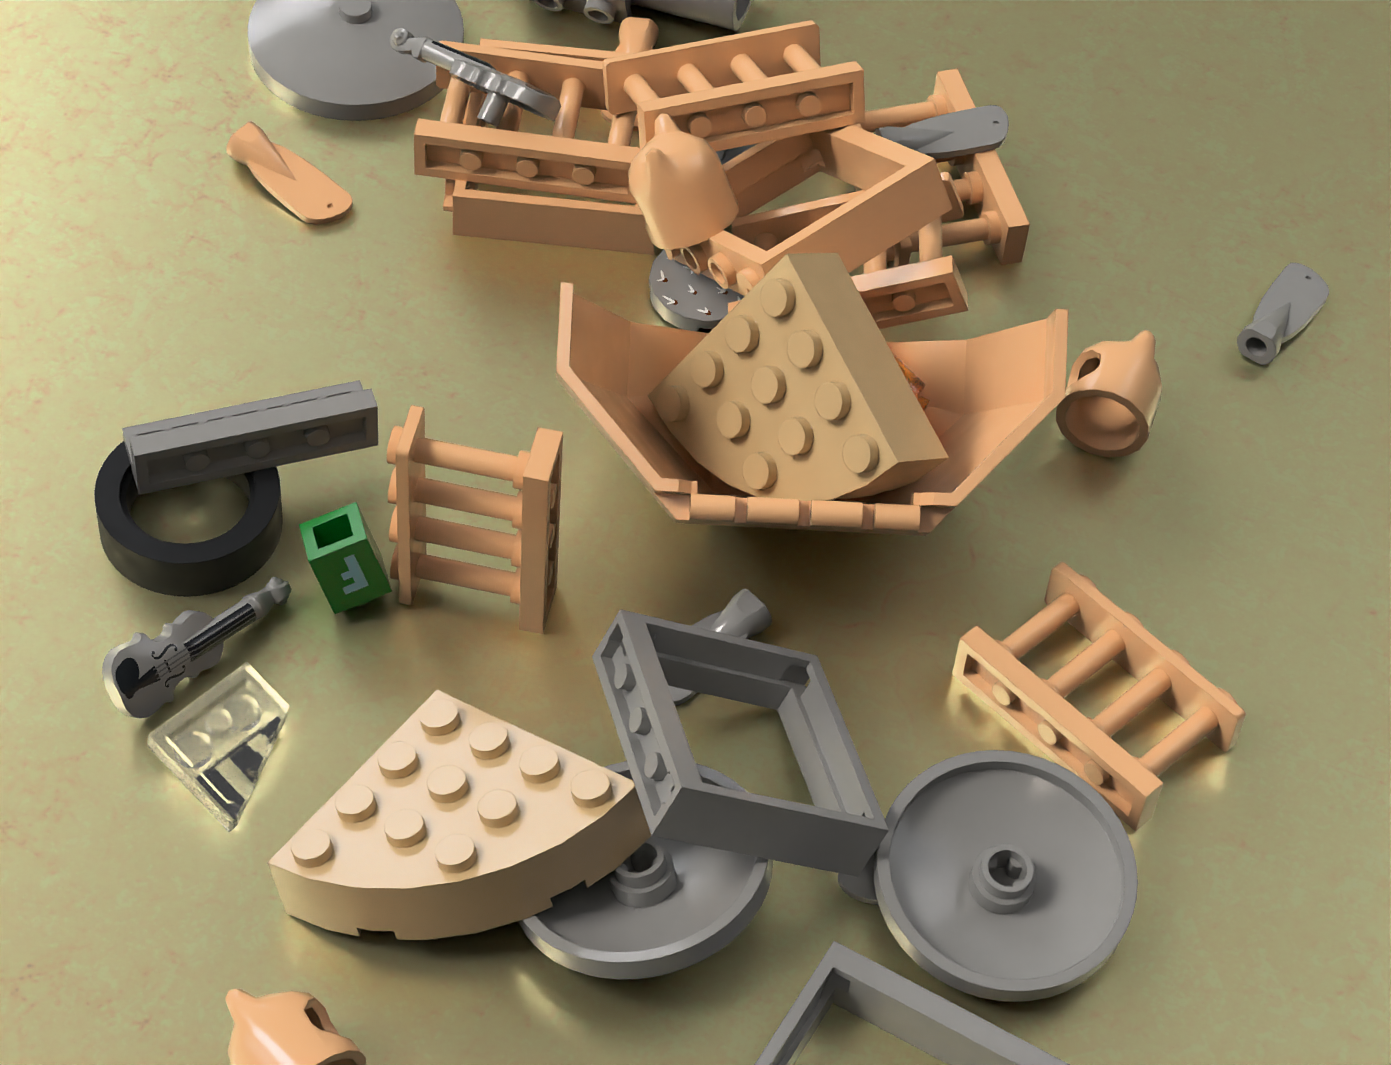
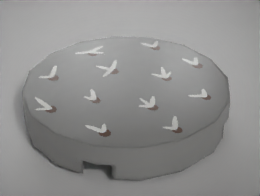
[649,250,745,332]

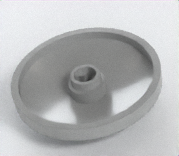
[248,0,464,121]
[873,750,1138,1002]
[519,761,773,979]

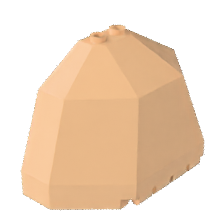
[556,282,1069,536]

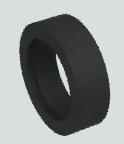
[94,441,283,597]

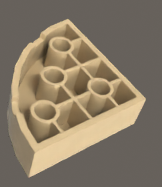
[648,253,949,501]
[267,690,651,940]

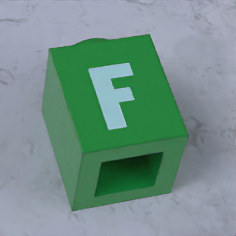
[299,502,392,614]

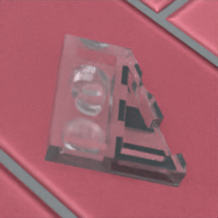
[147,662,289,832]

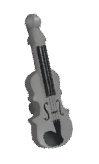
[390,28,561,127]
[102,576,292,718]

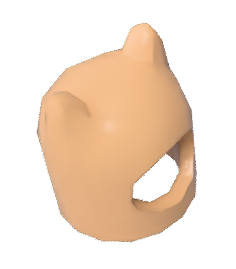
[628,113,739,250]
[1056,330,1162,457]
[225,989,366,1065]

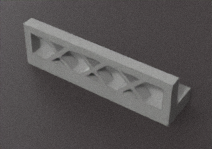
[122,380,378,495]

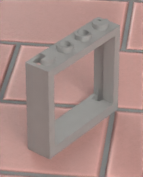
[592,609,889,877]
[754,941,1070,1065]

